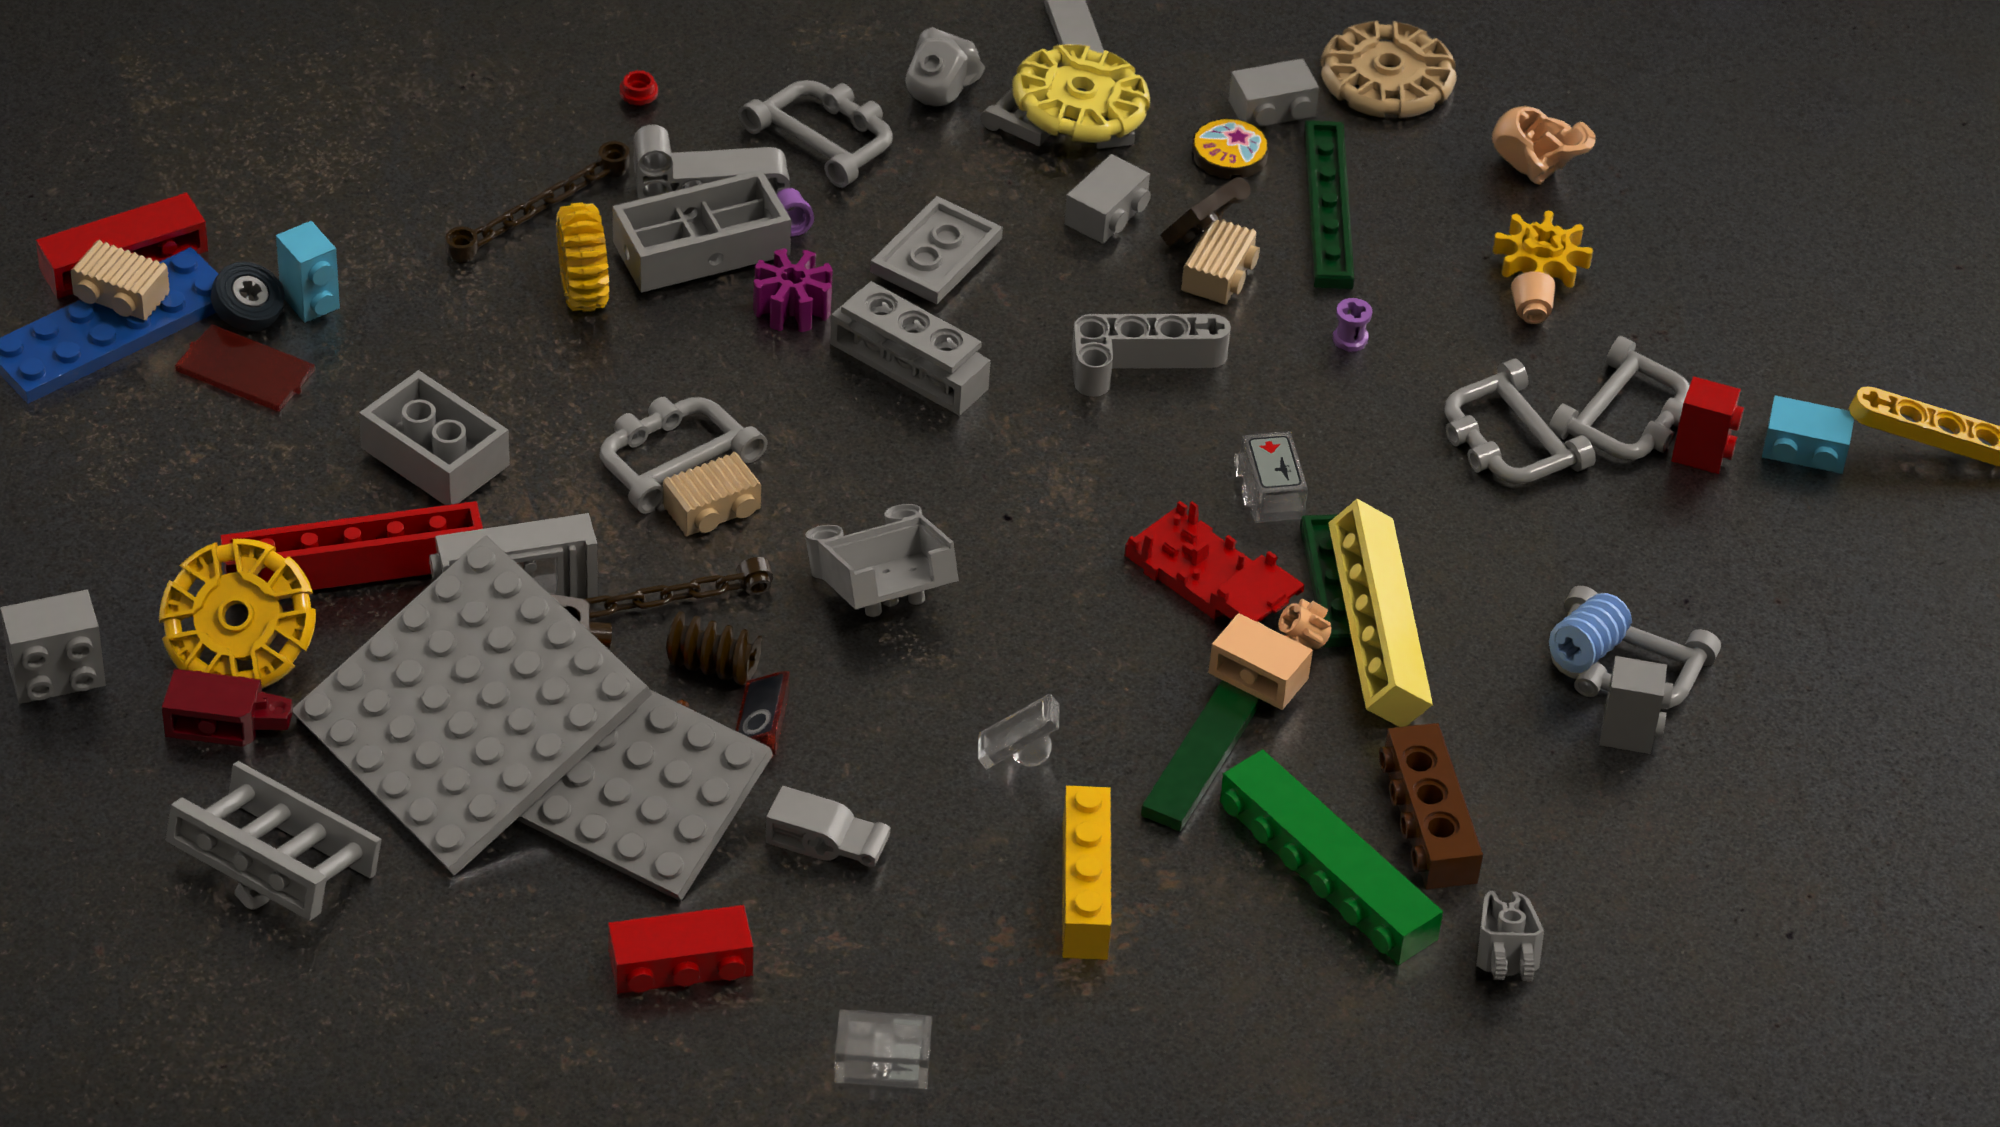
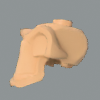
[1492,106,1596,185]

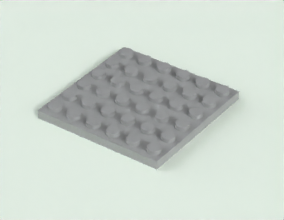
[292,535,652,876]

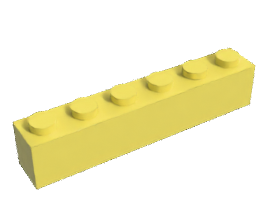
[1328,499,1433,727]

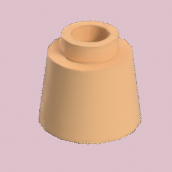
[1511,272,1555,324]

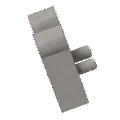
[805,504,959,617]

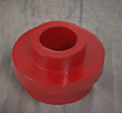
[620,71,658,106]

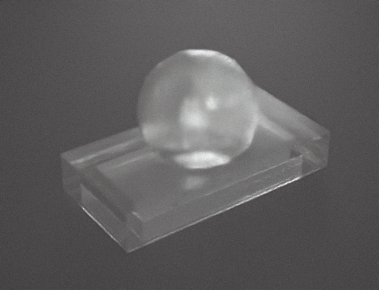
[978,694,1059,769]

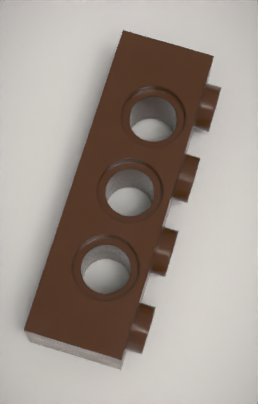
[1379,723,1483,890]

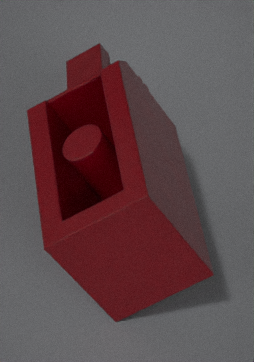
[162,669,293,747]

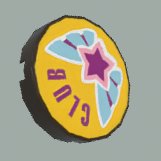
[1192,118,1269,179]

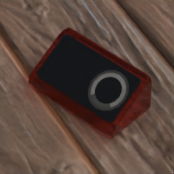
[735,671,790,755]

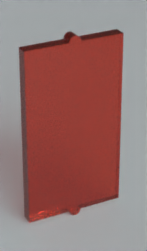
[175,324,315,412]

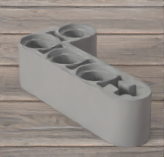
[634,124,790,200]
[1071,314,1231,397]

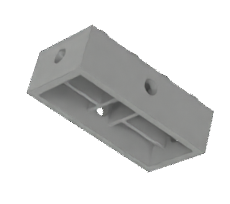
[613,170,791,293]

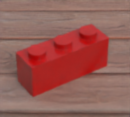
[608,905,754,994]

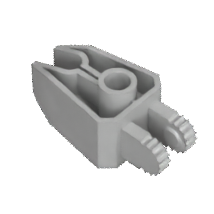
[1476,891,1544,981]

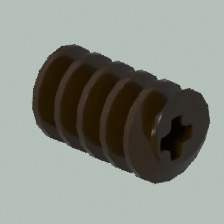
[666,611,762,685]

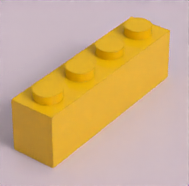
[1062,786,1111,960]

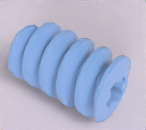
[1549,593,1632,673]

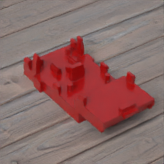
[1124,501,1305,622]

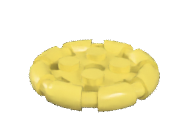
[1012,44,1150,143]

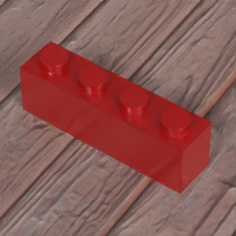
[36,192,208,299]

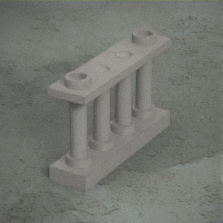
[166,761,382,921]

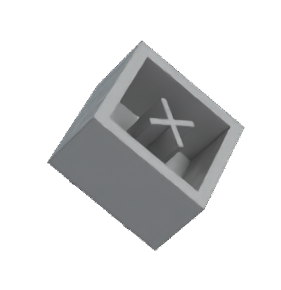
[0,589,106,704]

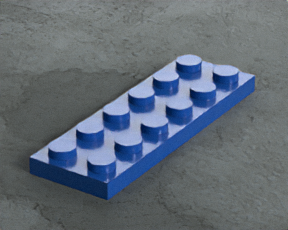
[0,247,218,404]

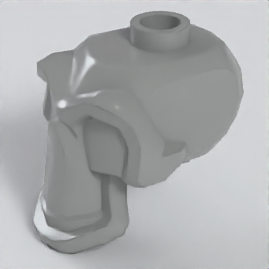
[905,27,985,107]

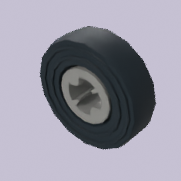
[210,262,285,331]

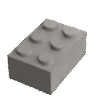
[359,370,510,505]

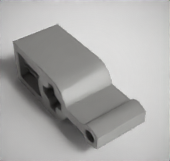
[766,785,891,866]

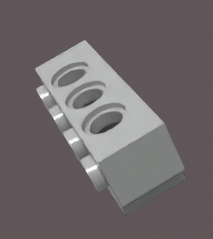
[830,281,991,416]

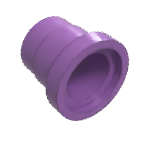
[777,188,814,236]

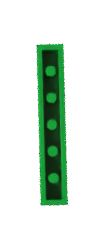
[1220,749,1443,965]

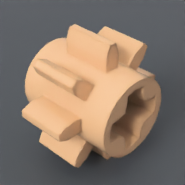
[1279,599,1331,650]

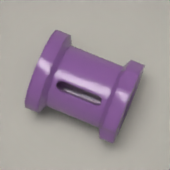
[1332,298,1372,352]

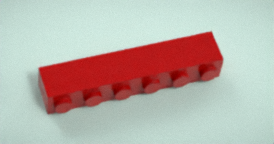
[220,501,483,590]

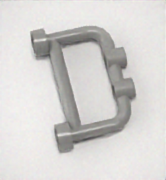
[738,80,893,188]
[1549,335,1690,460]
[1444,358,1596,484]
[600,397,768,514]
[1550,586,1721,709]

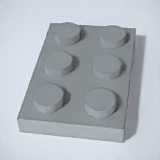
[870,196,1003,304]

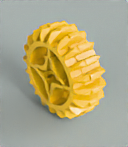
[556,202,609,312]

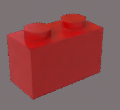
[1671,376,1745,474]

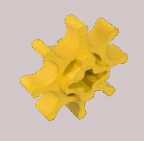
[1492,211,1593,288]

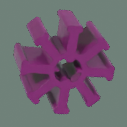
[753,249,833,332]

